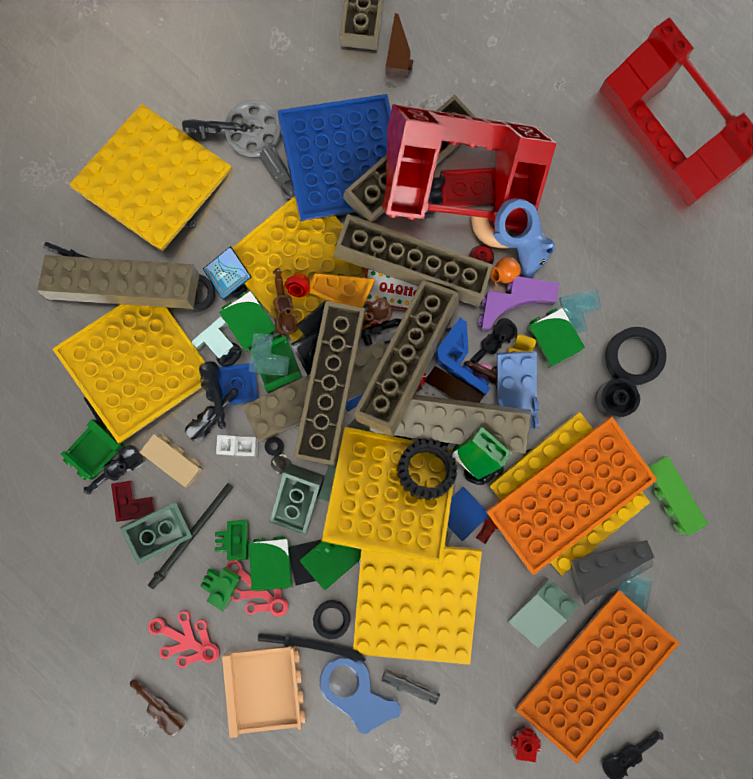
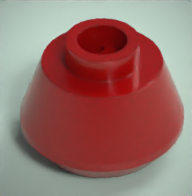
[469,245,494,264]
[285,273,310,298]

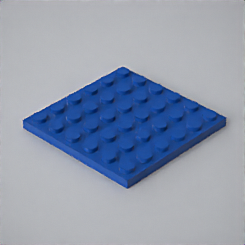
[277,94,391,221]

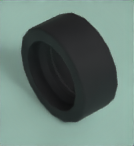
[190,274,215,311]
[313,600,350,640]

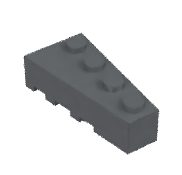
[571,540,655,605]

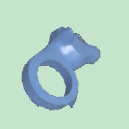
[493,198,555,279]
[319,659,401,734]

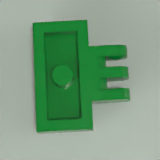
[215,520,248,561]
[200,567,241,611]

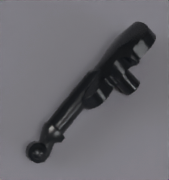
[182,119,249,139]
[360,318,403,346]
[470,318,518,363]
[199,361,226,429]
[185,388,239,442]
[83,445,143,495]
[602,731,664,779]

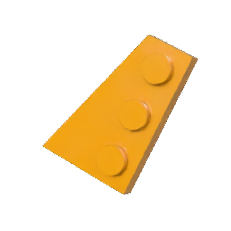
[310,273,376,308]

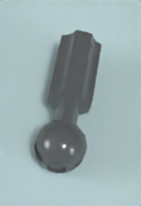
[260,146,295,199]

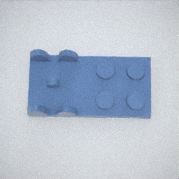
[497,351,539,429]

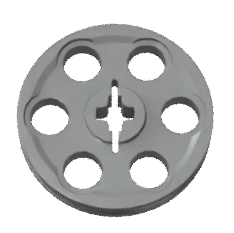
[225,100,281,157]

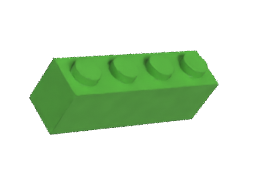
[647,456,708,536]

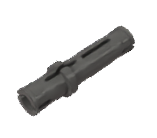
[381,669,440,705]

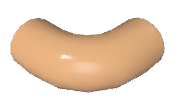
[471,210,510,248]

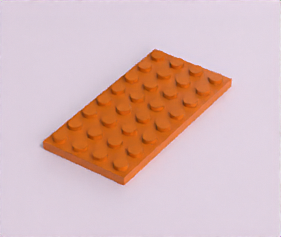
[485,417,657,575]
[515,589,680,764]

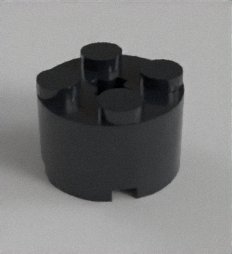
[596,378,640,418]

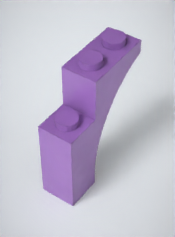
[478,276,560,332]

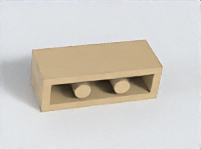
[139,434,203,488]

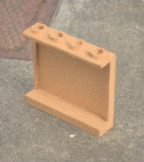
[222,646,306,738]

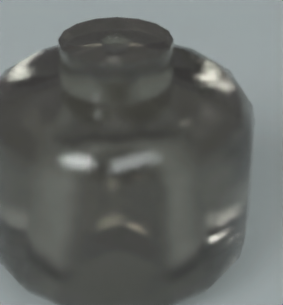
[270,453,292,474]

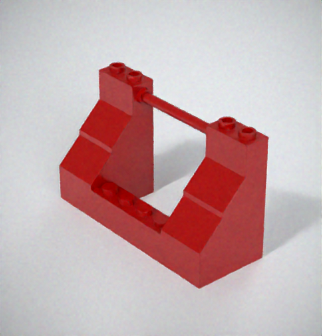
[600,17,753,206]
[382,104,557,233]

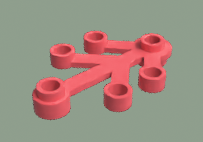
[226,561,288,616]
[148,610,219,668]

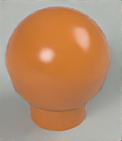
[490,257,521,283]

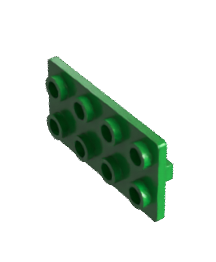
[300,541,361,590]

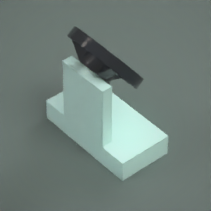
[192,316,242,367]

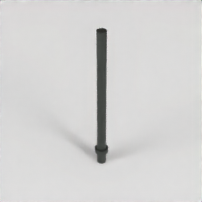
[148,483,234,590]

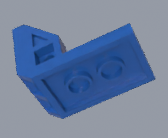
[435,317,491,396]

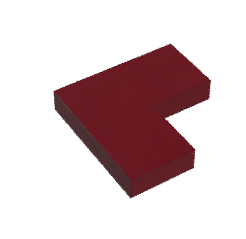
[111,481,155,522]

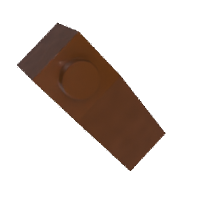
[385,13,414,78]
[425,366,484,403]

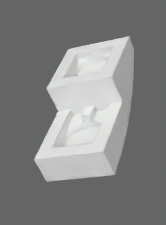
[216,435,259,457]

